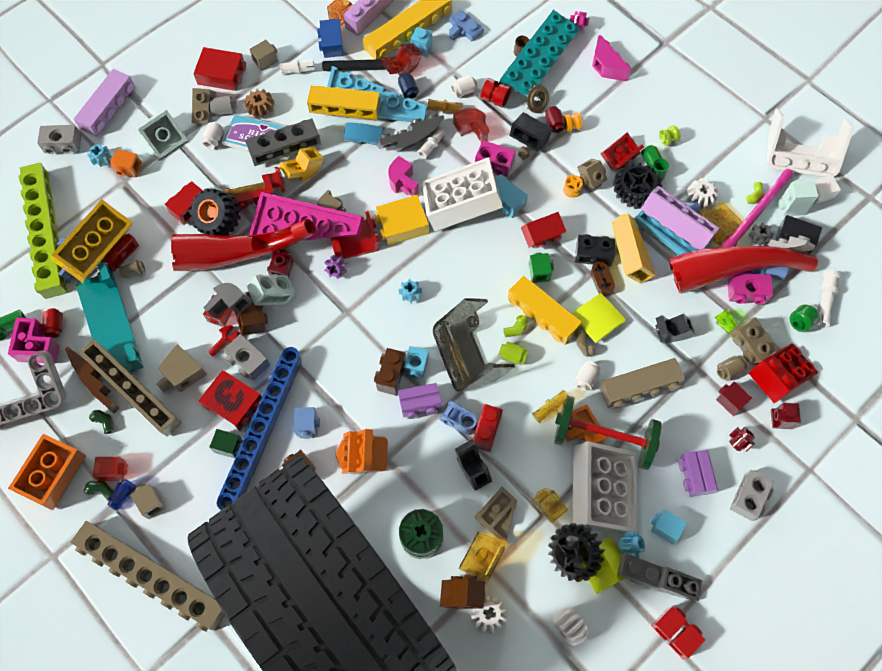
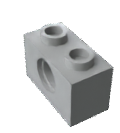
[37,125,82,154]
[223,334,270,381]

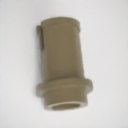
[119,260,145,278]

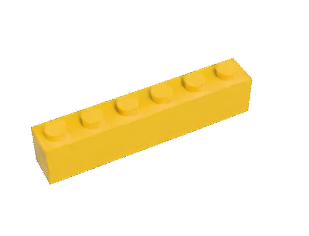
[363,0,452,59]

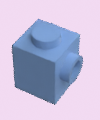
[294,407,320,439]

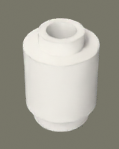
[450,75,477,97]
[201,122,224,149]
[574,361,600,391]

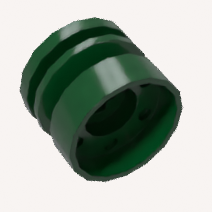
[399,509,443,559]

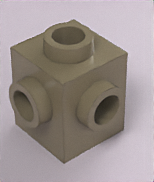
[577,158,607,189]

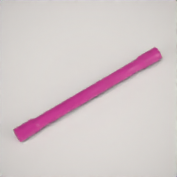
[721,169,794,247]

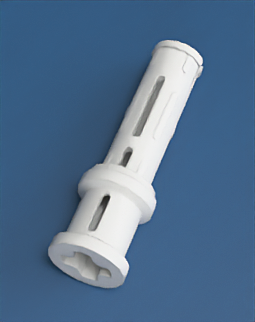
[817,270,841,327]

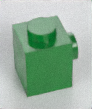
[528,252,554,283]

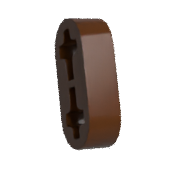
[591,262,615,297]

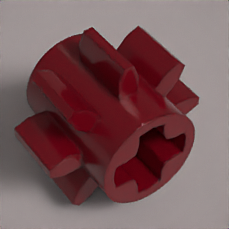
[729,427,755,452]

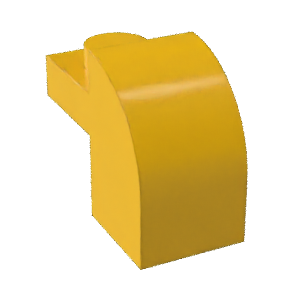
[279,147,324,182]

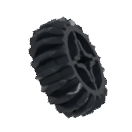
[613,162,662,209]
[548,523,605,582]

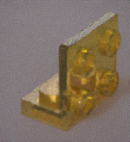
[699,202,742,247]

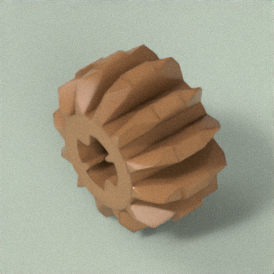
[244,89,275,118]

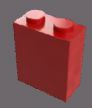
[193,47,246,91]

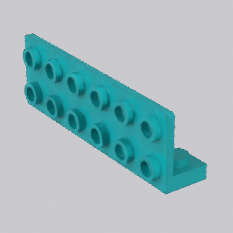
[499,9,580,97]
[76,262,144,381]

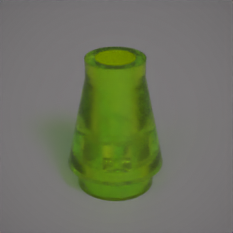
[714,309,738,338]

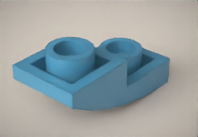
[343,122,382,146]

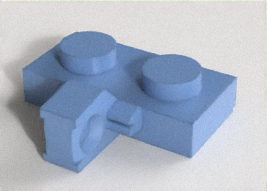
[449,9,484,41]

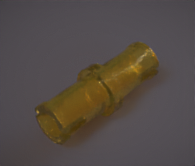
[532,390,568,423]

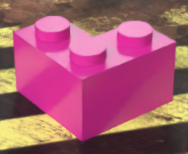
[8,318,60,364]

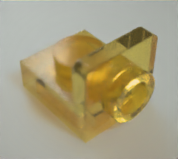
[532,488,568,523]

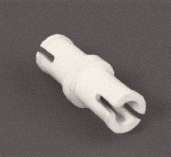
[280,59,315,74]
[417,127,446,159]

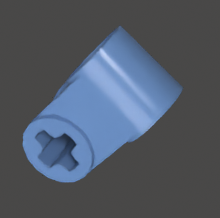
[439,401,477,435]

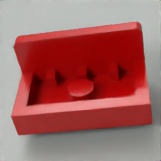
[600,132,644,170]

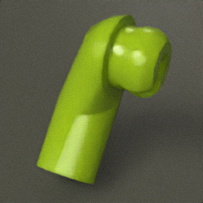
[746,182,764,204]
[503,315,528,337]

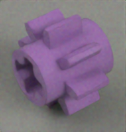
[324,255,348,279]

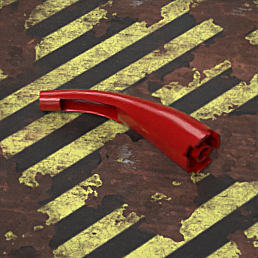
[171,219,316,271]
[668,246,818,294]

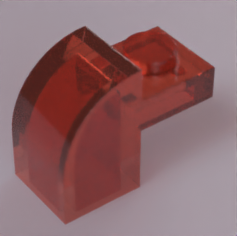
[381,43,423,76]
[453,108,489,142]

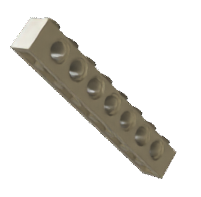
[70,521,225,632]

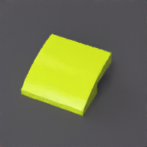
[572,293,626,343]

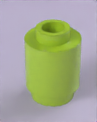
[498,341,528,365]

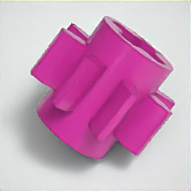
[570,11,590,30]

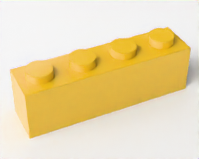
[307,85,381,120]
[508,275,582,345]

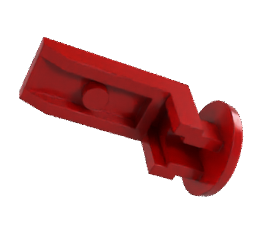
[235,167,285,209]

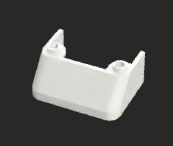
[767,109,855,177]

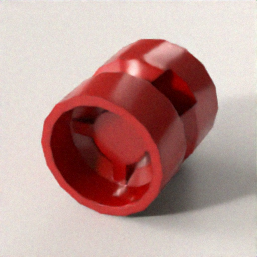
[480,78,511,108]

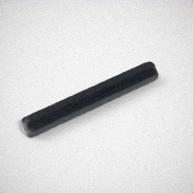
[322,59,388,71]

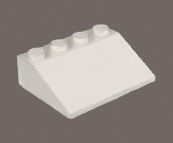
[422,158,503,231]
[572,441,638,533]

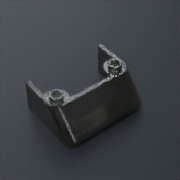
[433,298,515,392]

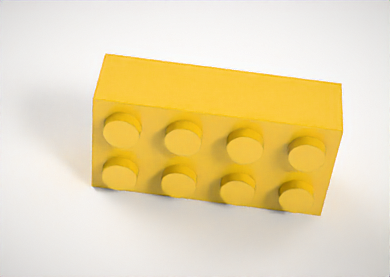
[51,199,133,283]

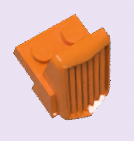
[335,429,388,474]

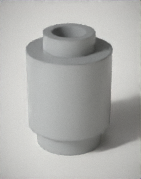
[210,96,237,115]

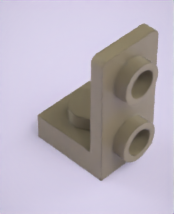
[191,88,216,125]

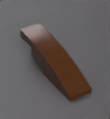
[65,346,119,414]

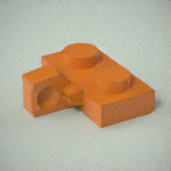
[565,404,607,444]

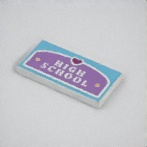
[222,114,290,161]

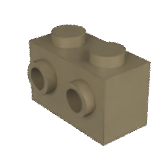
[729,317,778,364]

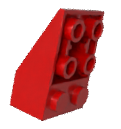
[748,343,819,404]

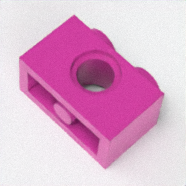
[727,273,773,305]

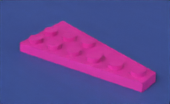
[249,192,364,241]

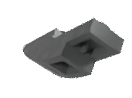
[377,114,444,152]
[617,553,702,601]

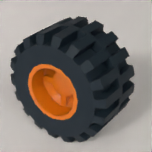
[189,188,241,235]

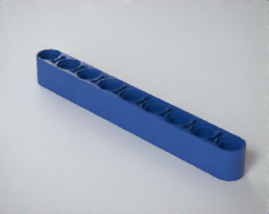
[216,347,302,510]

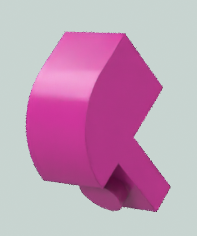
[388,155,419,196]

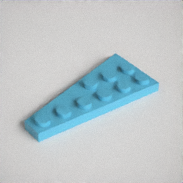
[327,66,427,122]

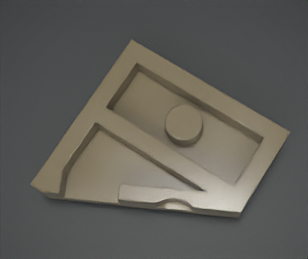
[474,487,517,545]

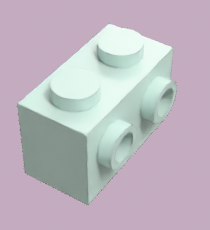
[779,180,818,216]

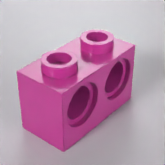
[475,140,516,177]

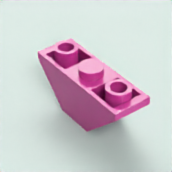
[592,35,631,81]

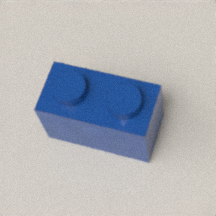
[317,19,344,58]

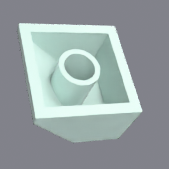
[134,110,188,159]

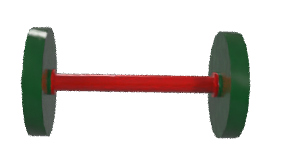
[554,395,661,470]

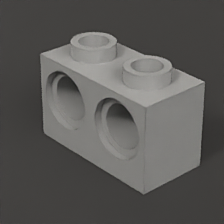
[729,470,774,521]

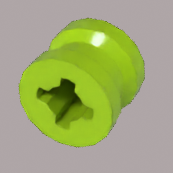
[659,125,681,146]

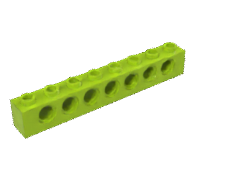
[18,162,67,299]

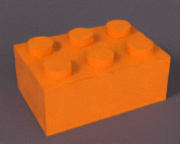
[8,434,86,510]

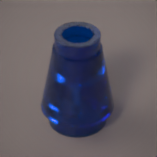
[107,478,137,511]

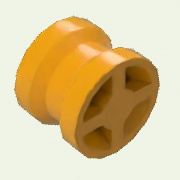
[564,112,582,132]
[563,175,583,198]

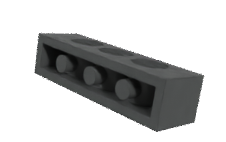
[245,118,321,167]

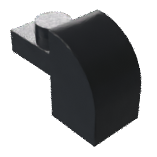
[655,313,695,343]
[455,440,493,491]

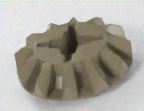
[525,85,549,113]

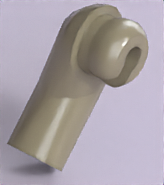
[576,330,595,357]

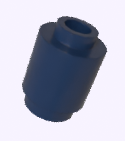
[398,73,419,99]

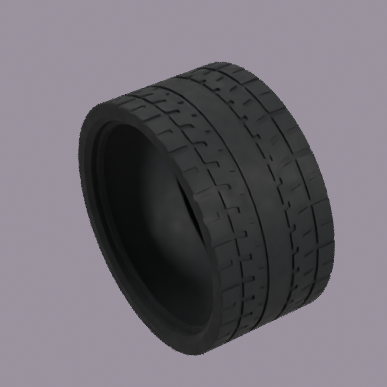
[187,454,457,671]

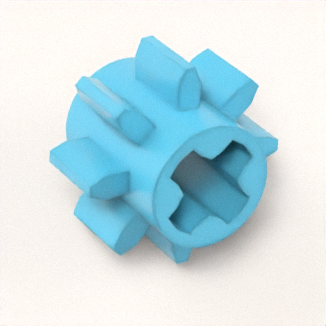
[87,144,112,167]
[398,279,422,304]
[618,532,645,558]

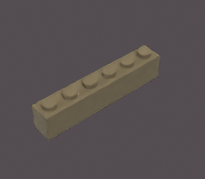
[79,339,182,437]

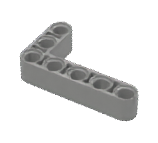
[0,350,66,425]

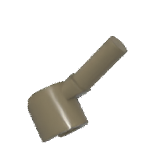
[518,146,531,161]

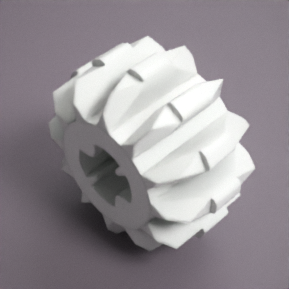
[687,178,718,209]
[471,595,508,634]
[552,607,589,647]

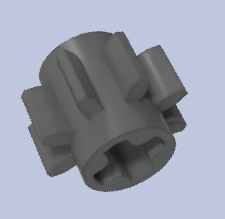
[748,223,774,246]

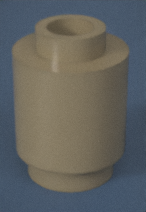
[717,355,747,381]

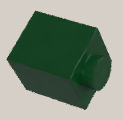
[209,429,243,459]

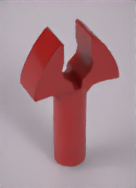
[208,325,239,356]

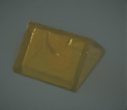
[458,532,508,585]

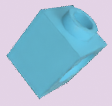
[404,346,429,378]

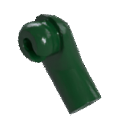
[89,410,114,434]
[84,481,116,500]

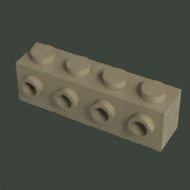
[599,358,685,408]

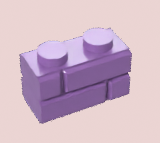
[398,383,442,419]
[678,450,718,497]

